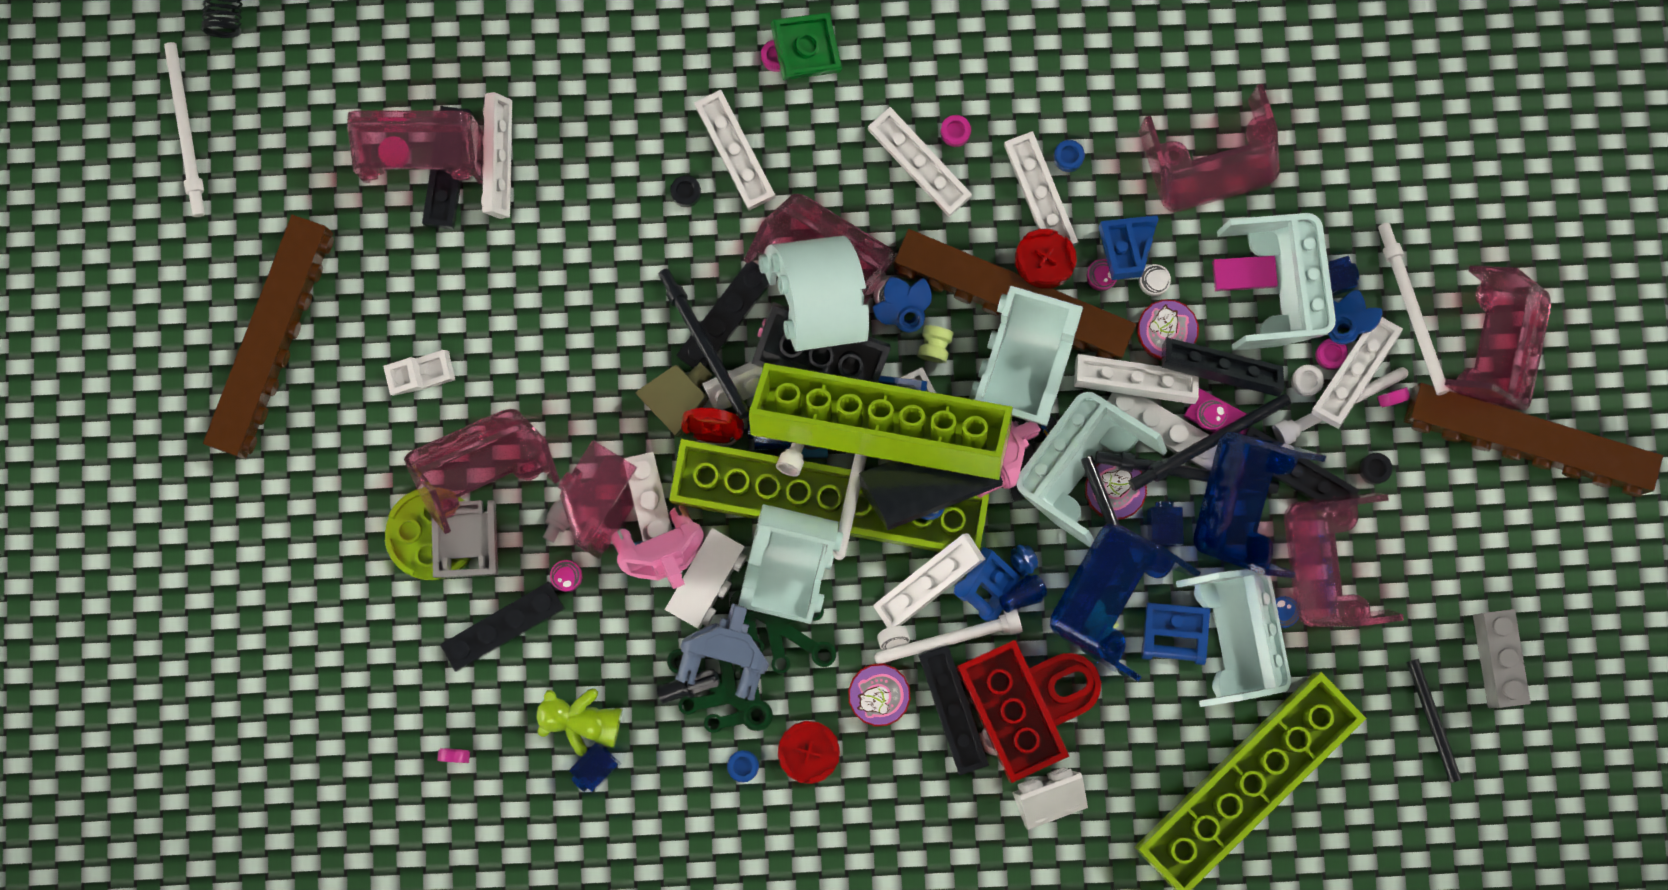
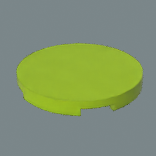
[384,488,471,580]

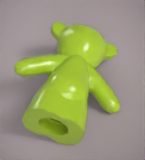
[536,688,623,757]

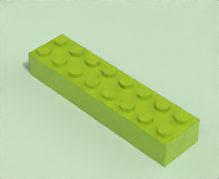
[749,363,1013,480]
[1134,672,1367,890]

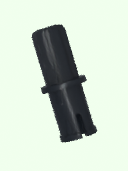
[657,668,720,704]

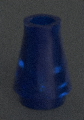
[999,574,1047,613]

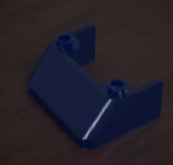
[1194,432,1326,578]
[1050,524,1201,682]

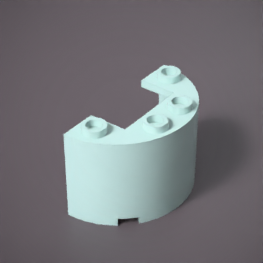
[758,236,869,351]
[969,286,1083,426]
[738,504,843,624]

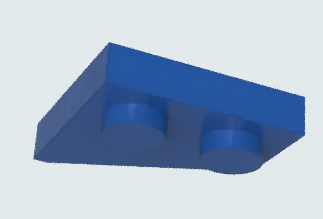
[1099,215,1158,280]

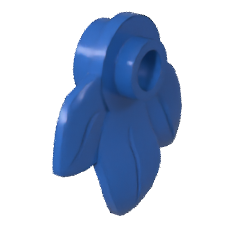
[873,277,932,333]
[1328,290,1383,345]

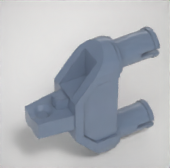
[675,603,769,700]

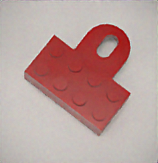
[956,640,1101,783]

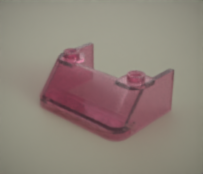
[1139,84,1280,212]
[347,111,484,184]
[743,194,895,305]
[1444,266,1551,411]
[404,409,560,534]
[558,440,637,559]
[1284,492,1404,627]

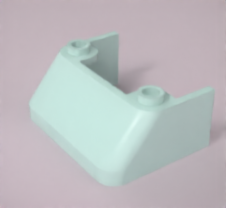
[1217,213,1336,351]
[1016,392,1167,550]
[1176,568,1291,707]

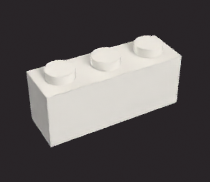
[665,528,747,630]

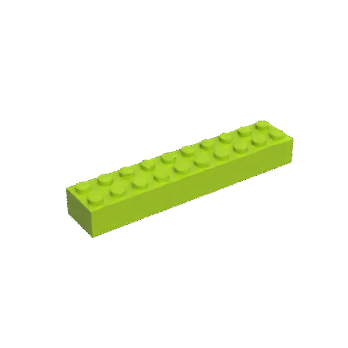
[669,439,990,552]

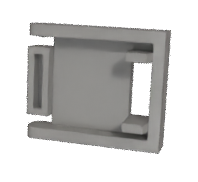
[431,500,498,578]

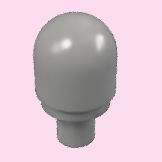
[543,500,575,543]

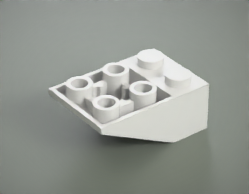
[1012,767,1088,830]

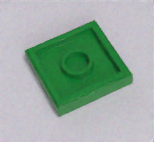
[770,12,842,80]

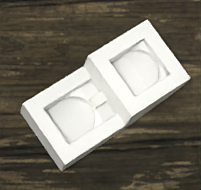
[383,350,455,396]

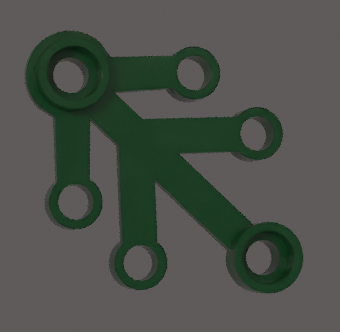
[730,589,836,674]
[667,649,773,733]

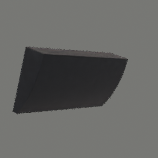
[752,302,891,383]
[859,460,1003,530]

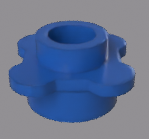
[1010,544,1038,577]

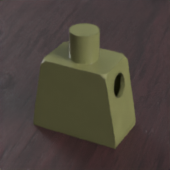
[635,362,713,438]

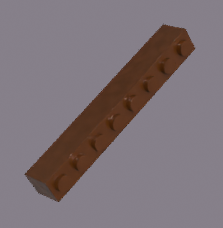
[203,215,334,460]
[894,229,1136,360]
[1403,383,1664,497]

